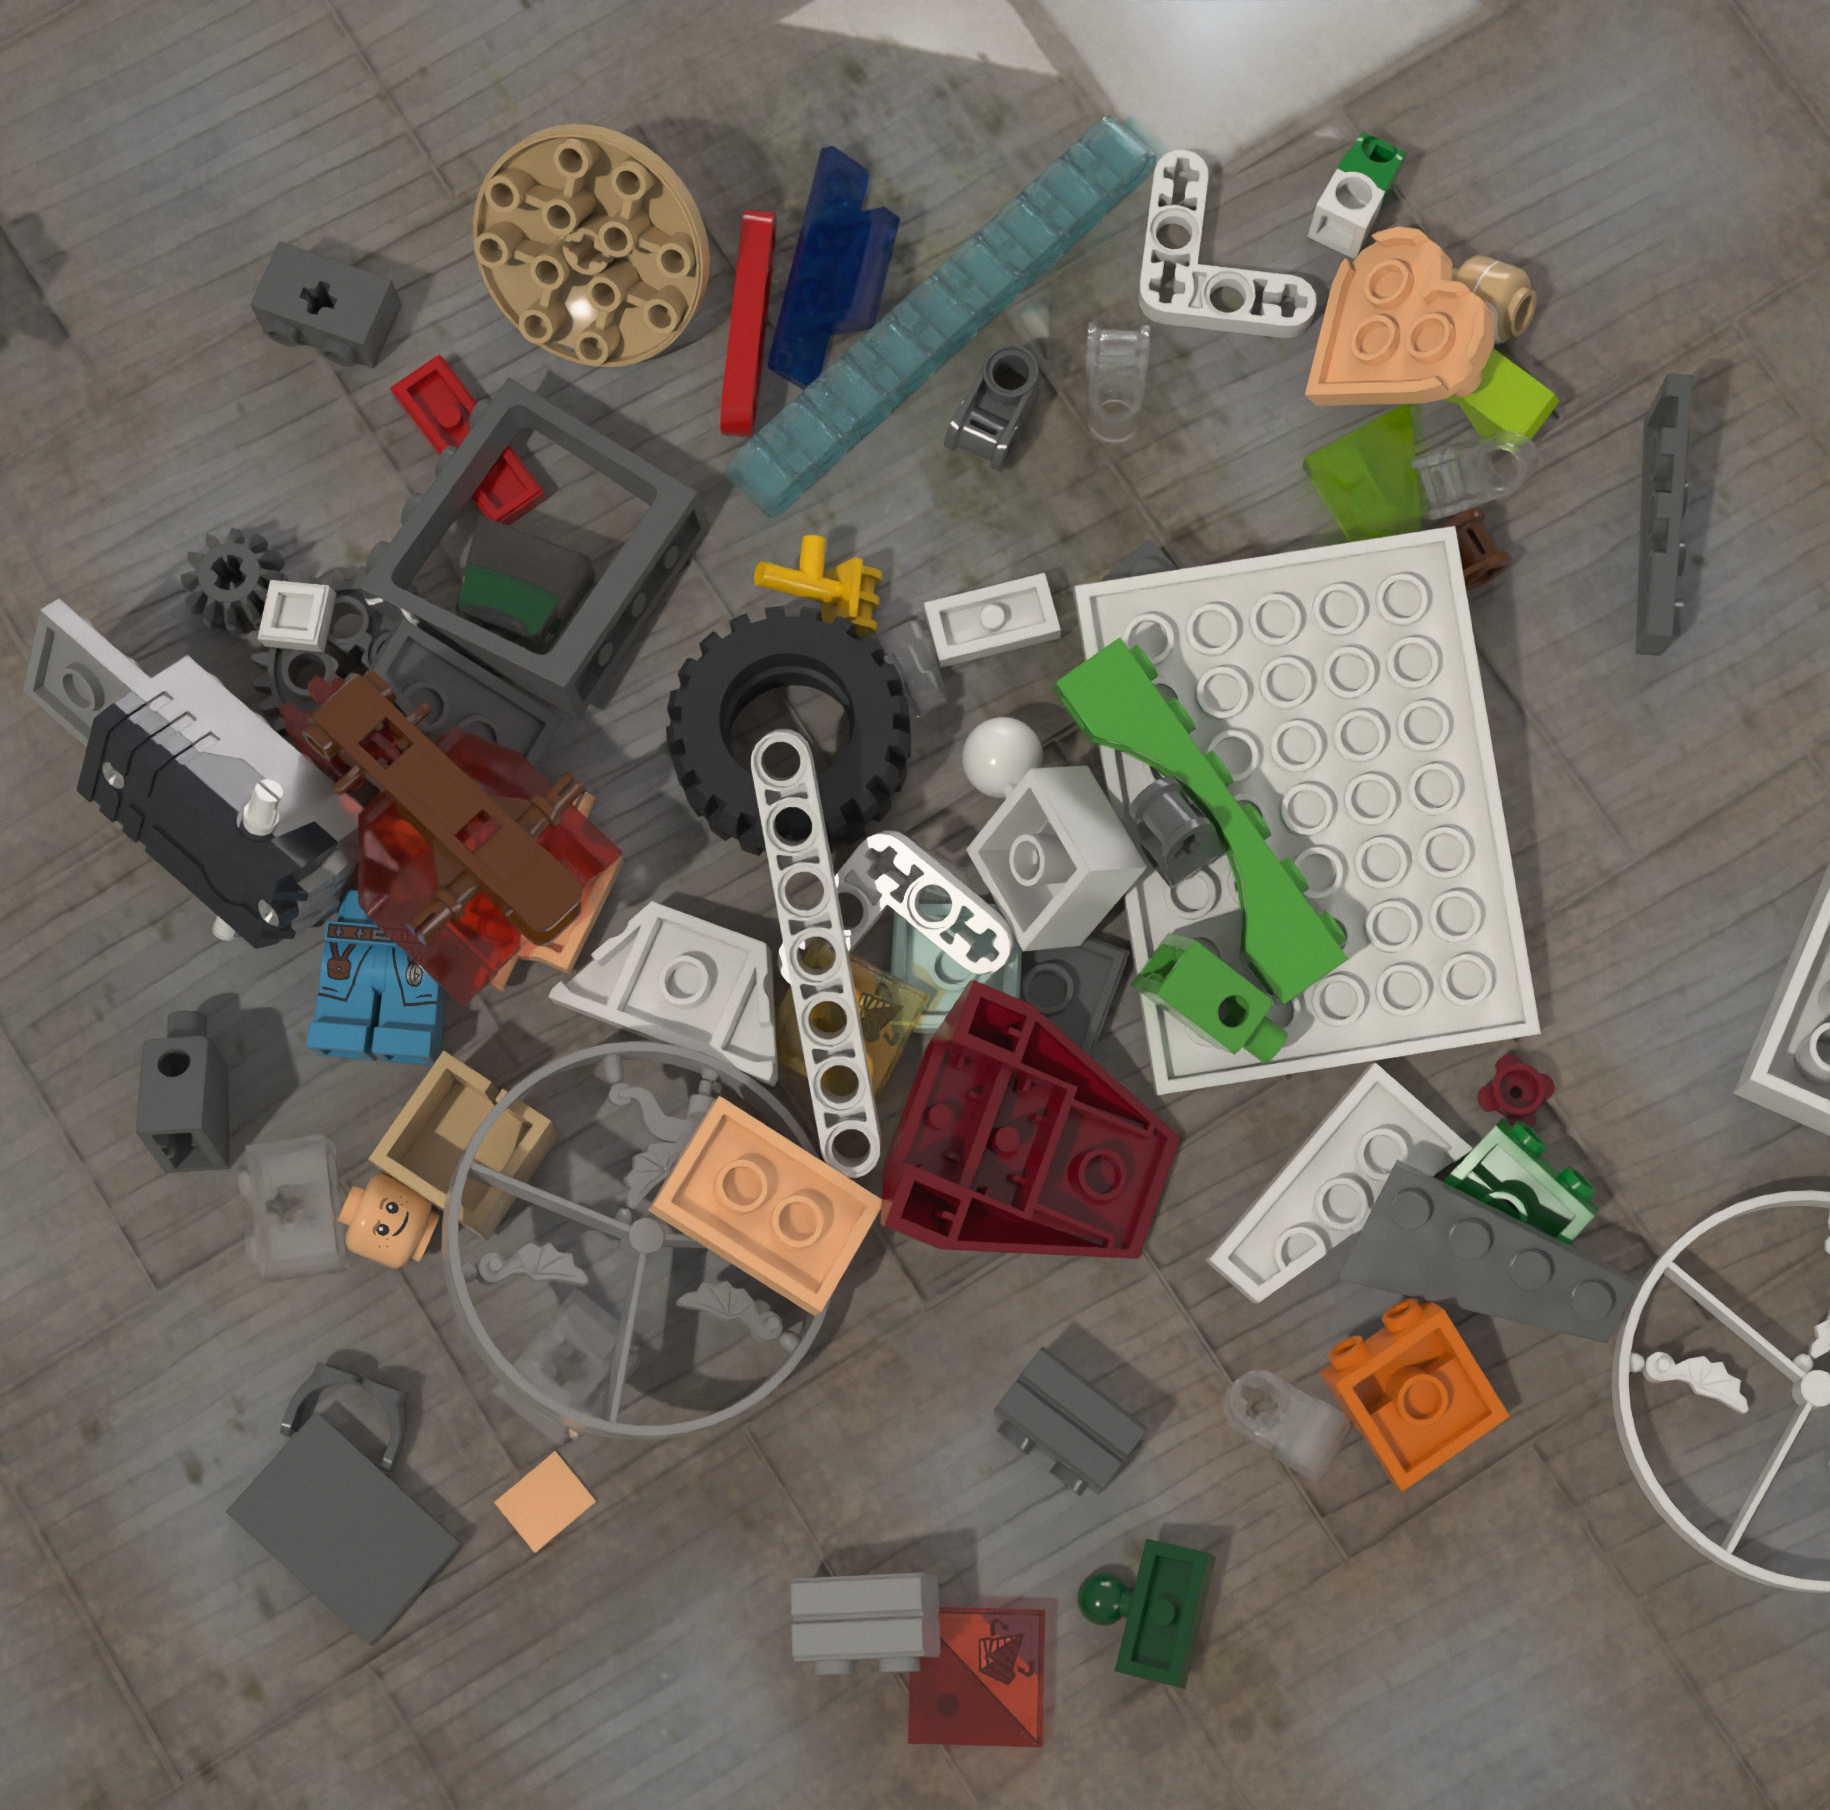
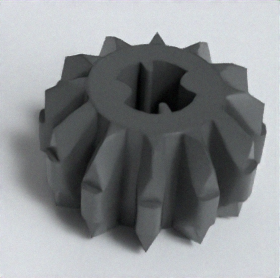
[180,527,290,637]

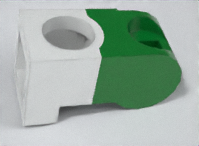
[1307,131,1407,260]

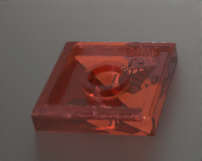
[908,1607,1045,1747]

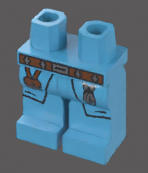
[306,890,451,1066]

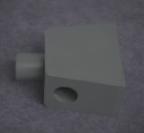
[136,1010,229,1173]

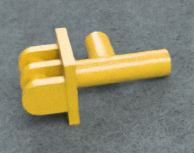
[754,535,882,636]

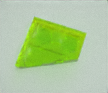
[1302,404,1422,542]

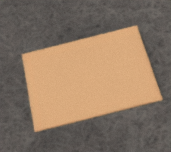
[494,1451,596,1553]

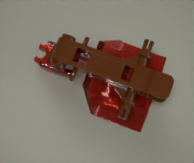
[279,670,623,1008]

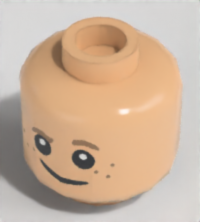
[337,1173,440,1269]

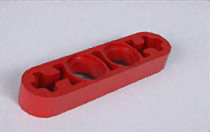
[720,209,777,438]

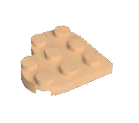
[1305,226,1495,406]

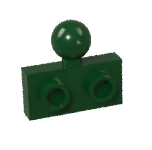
[1077,1539,1216,1689]

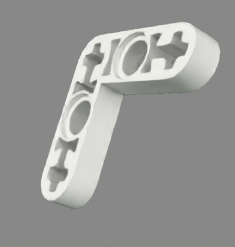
[1139,149,1317,338]
[777,830,1016,984]

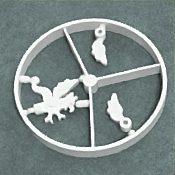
[1611,1190,1830,1593]

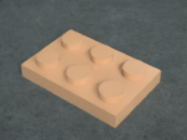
[648,1096,882,1316]

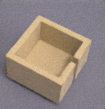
[368,1050,560,1241]

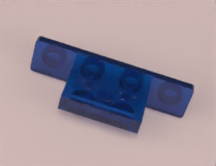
[767,146,901,391]

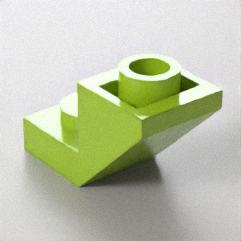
[1443,348,1560,449]

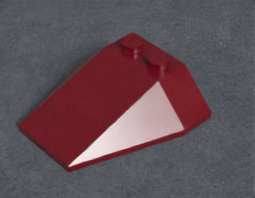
[881,980,1181,1259]

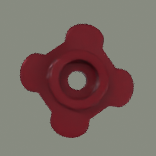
[1477,1055,1555,1128]

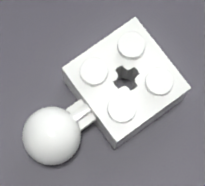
[962,717,1147,951]

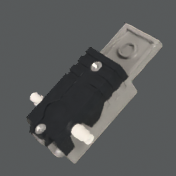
[23,599,373,949]

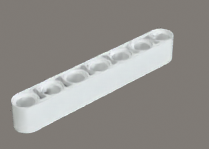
[751,729,881,1178]

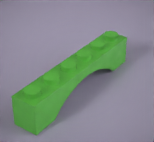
[1053,637,1348,1006]

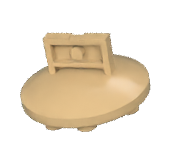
[473,124,710,367]

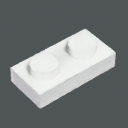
[924,573,1061,668]

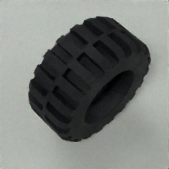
[666,606,911,856]

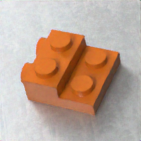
[1319,1298,1510,1492]

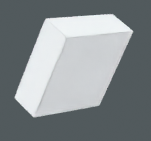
[257,580,337,652]

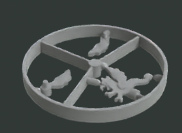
[442,1041,832,1441]

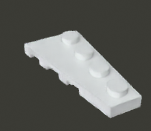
[1205,1063,1473,1303]

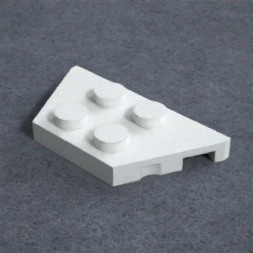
[548,901,778,1087]

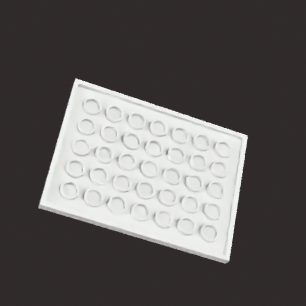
[1073,526,1541,1095]

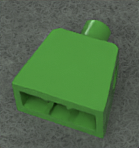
[1130,933,1288,1064]

